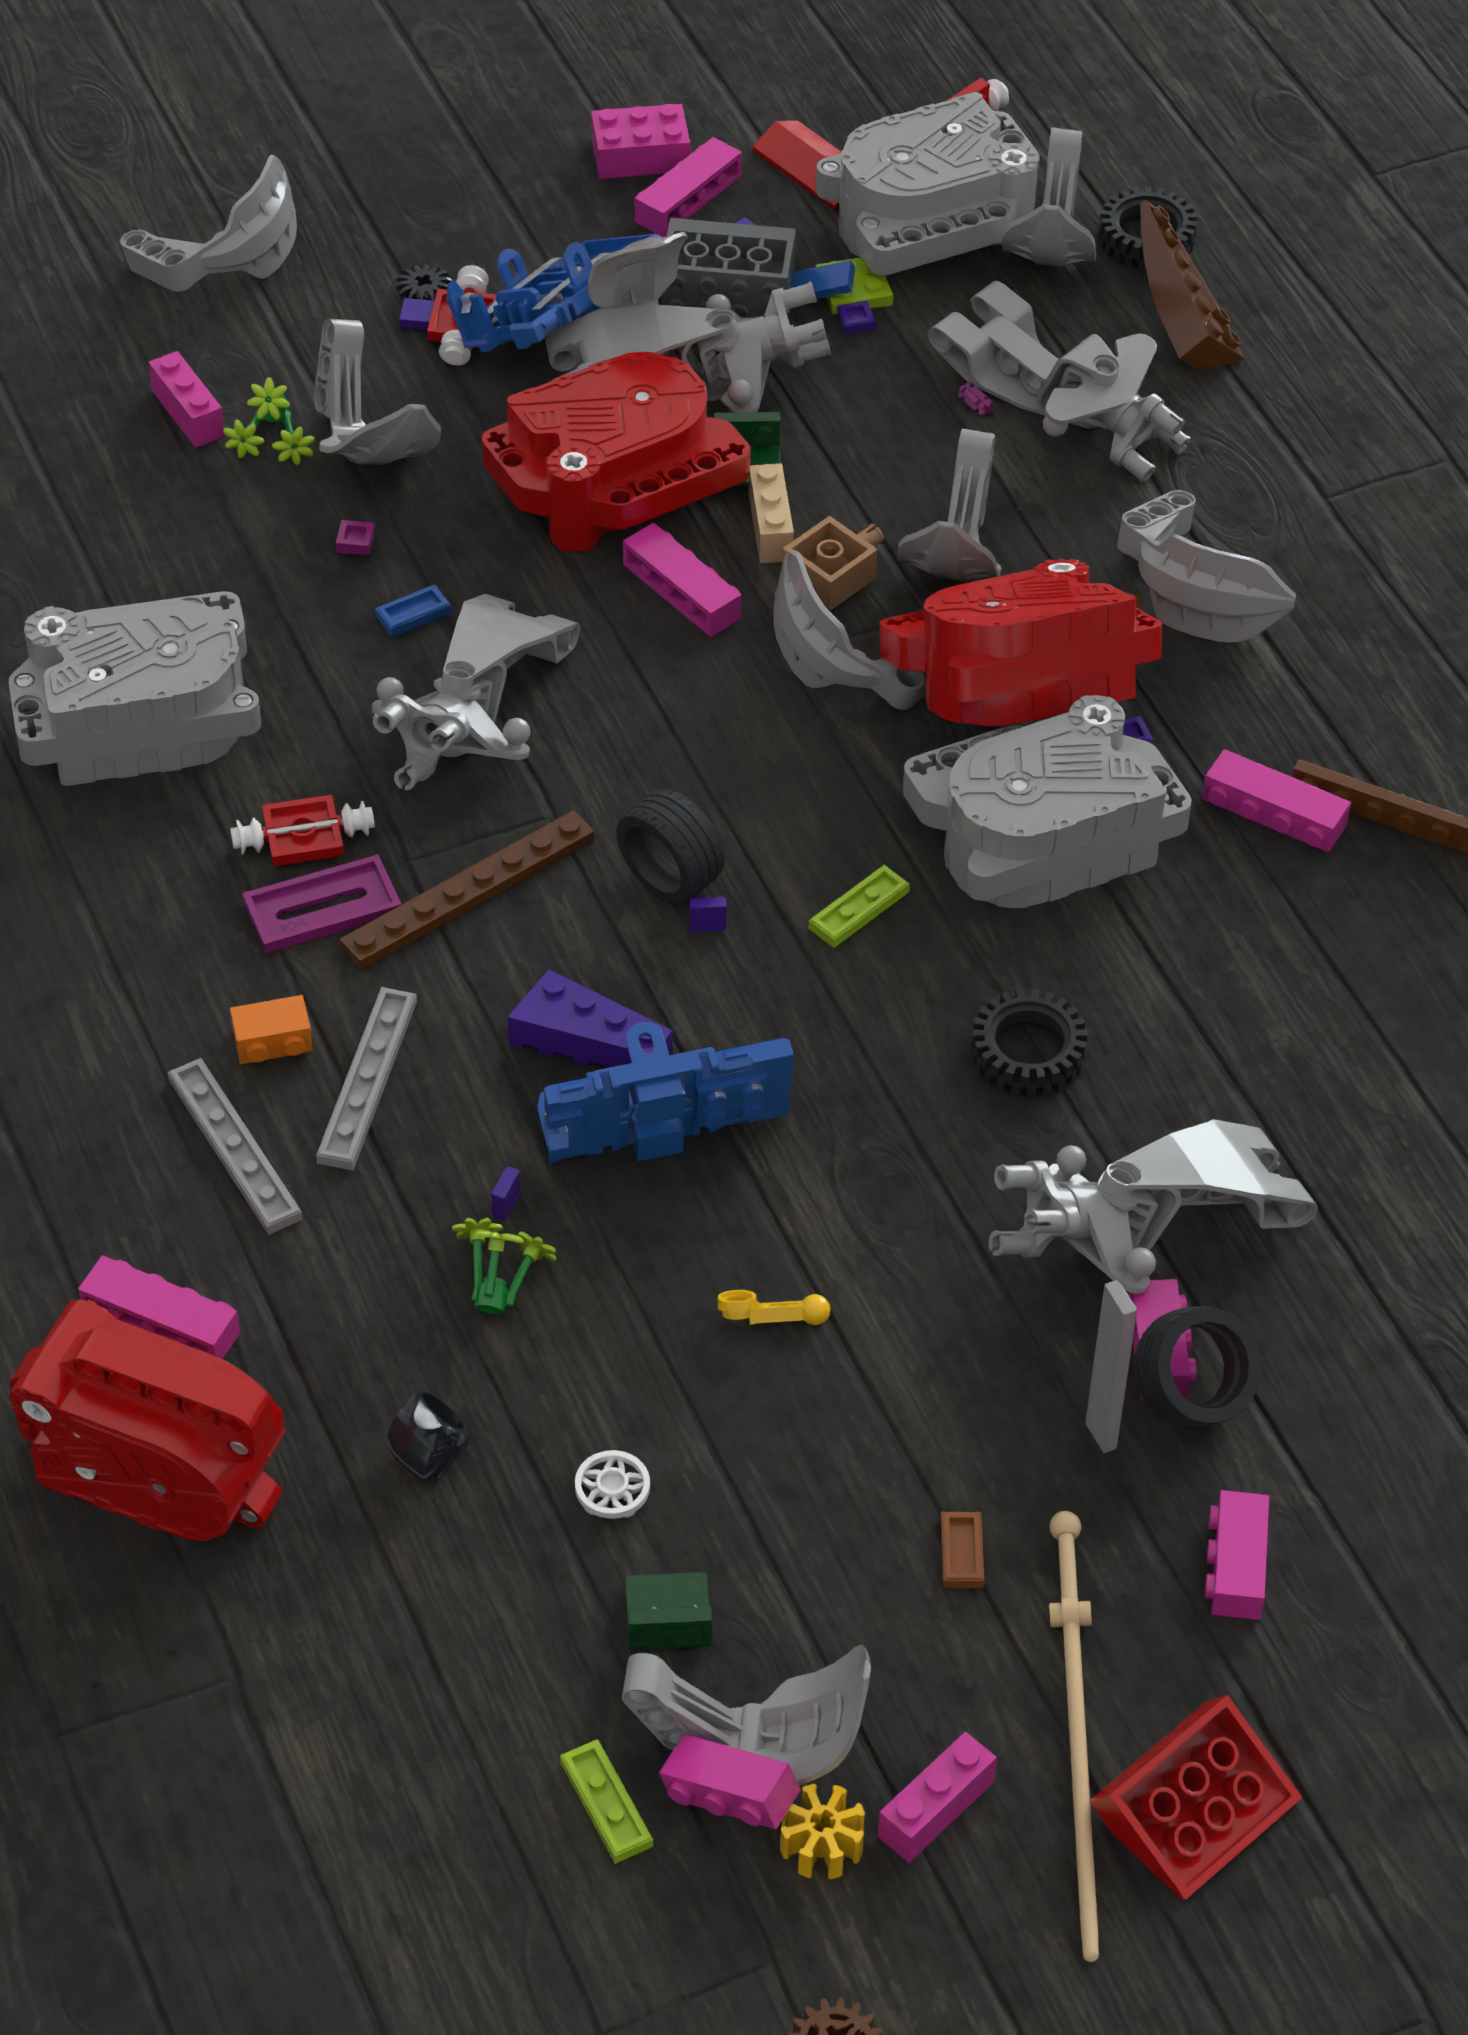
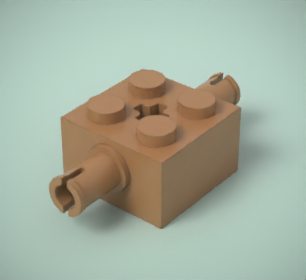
[774,516,884,611]

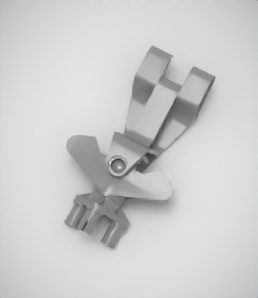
[928,281,1191,483]
[545,282,832,413]
[372,594,580,790]
[989,1119,1318,1294]

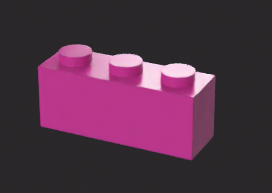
[148,351,225,448]
[1129,1279,1196,1399]
[1205,1490,1269,1620]
[878,1731,997,1863]
[659,1734,801,1829]

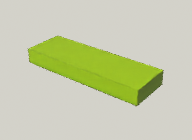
[808,865,910,948]
[560,1739,653,1864]

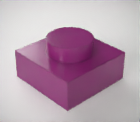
[336,520,375,556]

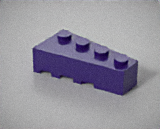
[508,970,673,1068]

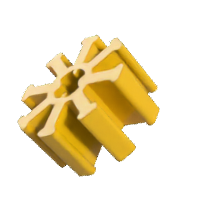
[780,1784,865,1879]

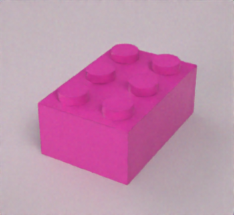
[591,104,690,179]

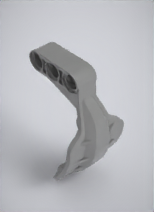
[1002,128,1096,267]
[120,154,297,292]
[588,232,688,308]
[314,319,441,465]
[897,429,1001,581]
[1117,490,1296,642]
[773,548,926,710]
[622,1645,871,1785]

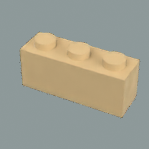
[748,463,794,564]

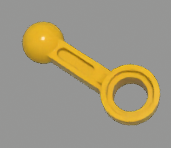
[718,1290,830,1325]

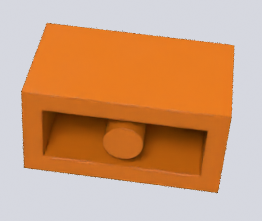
[230,995,313,1064]

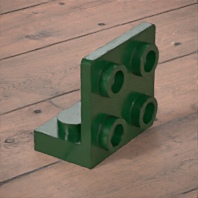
[714,412,780,487]
[626,1572,712,1650]

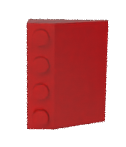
[1089,1695,1302,1901]

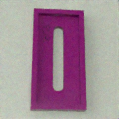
[242,854,402,953]

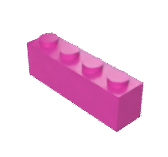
[634,137,742,237]
[623,523,742,637]
[1202,749,1351,853]
[78,1255,240,1359]

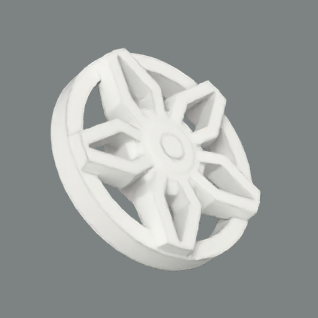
[575,1450,650,1518]

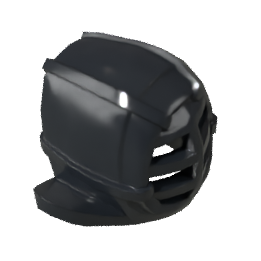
[386,1391,472,1482]

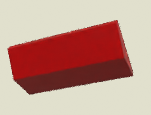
[753,121,841,210]

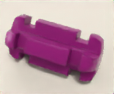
[959,382,994,416]

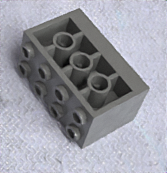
[661,218,796,318]

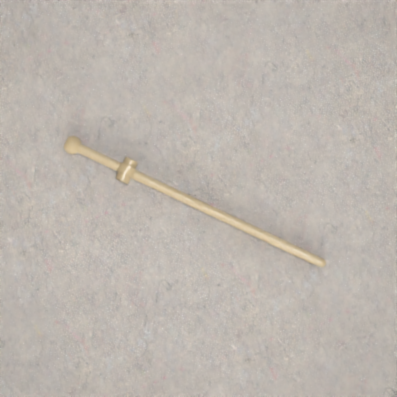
[1049,1511,1099,1962]

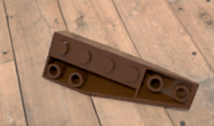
[1140,200,1244,370]

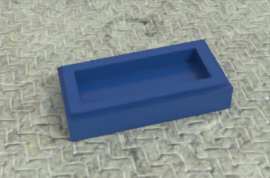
[792,260,855,299]
[375,584,451,637]

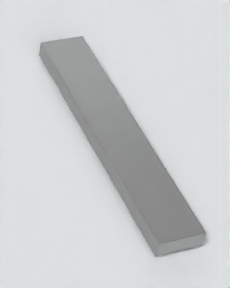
[316,987,417,1171]
[168,1058,303,1235]
[1085,1280,1137,1453]

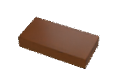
[940,1512,984,1588]

